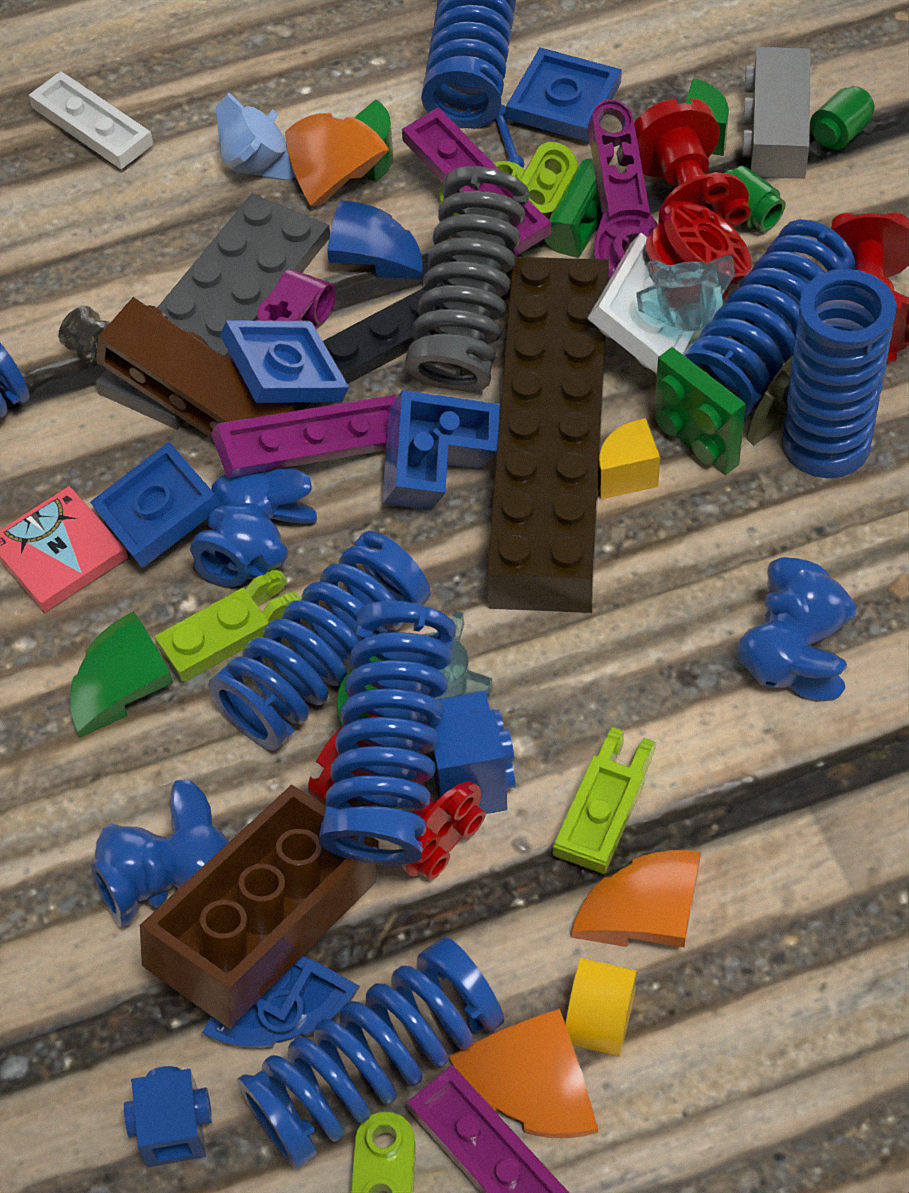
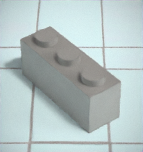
[742,47,810,179]

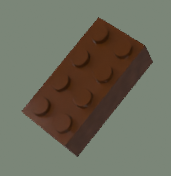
[139,784,379,1029]

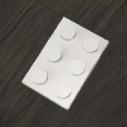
[587,233,707,374]

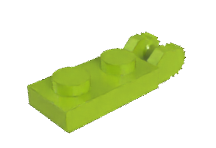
[154,569,301,682]
[553,727,656,874]

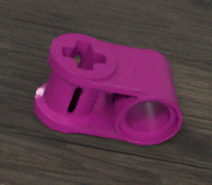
[257,269,336,330]

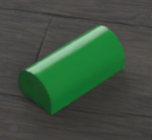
[544,158,602,258]

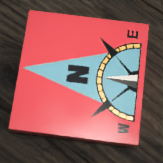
[0,486,128,613]

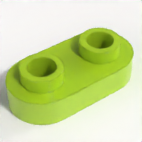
[520,142,578,219]
[351,1112,416,1193]

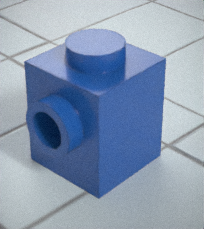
[124,1066,212,1167]

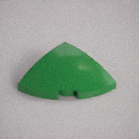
[70,611,173,738]

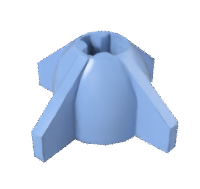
[216,93,295,181]

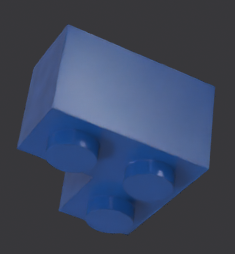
[382,390,500,510]
[429,691,516,814]

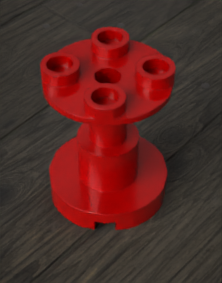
[634,98,751,227]
[823,212,909,364]
[308,715,486,880]

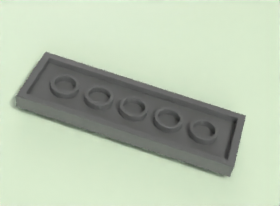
[95,193,330,430]

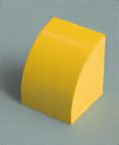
[599,418,660,499]
[565,958,637,1057]

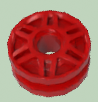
[646,201,751,306]

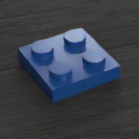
[506,47,622,142]
[220,320,349,403]
[90,442,222,568]

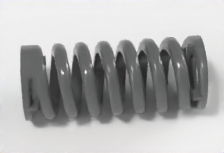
[405,166,530,391]

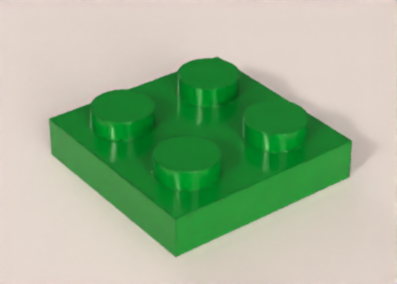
[655,347,746,476]

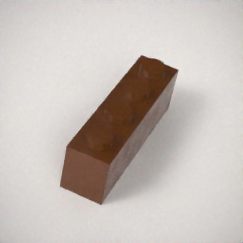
[96,297,295,439]

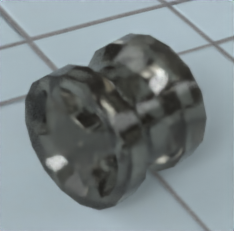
[58,306,110,366]

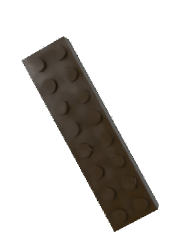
[487,257,609,613]

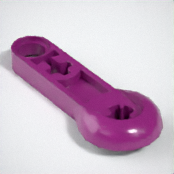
[588,99,658,280]

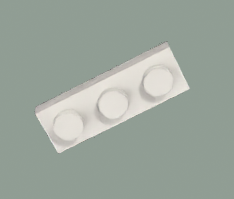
[29,71,154,169]

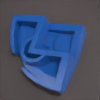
[327,200,423,279]
[202,956,360,1048]

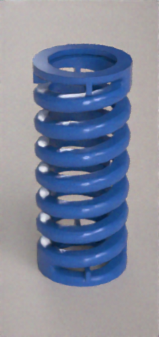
[421,0,516,129]
[682,219,855,417]
[782,269,897,478]
[208,531,431,750]
[319,601,457,865]
[236,936,504,1170]

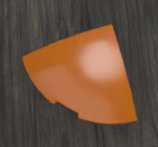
[285,113,389,206]
[571,850,701,948]
[449,1009,598,1138]

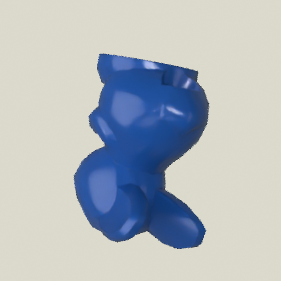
[190,468,317,587]
[736,557,857,701]
[91,780,229,927]

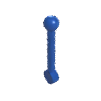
[493,104,525,168]

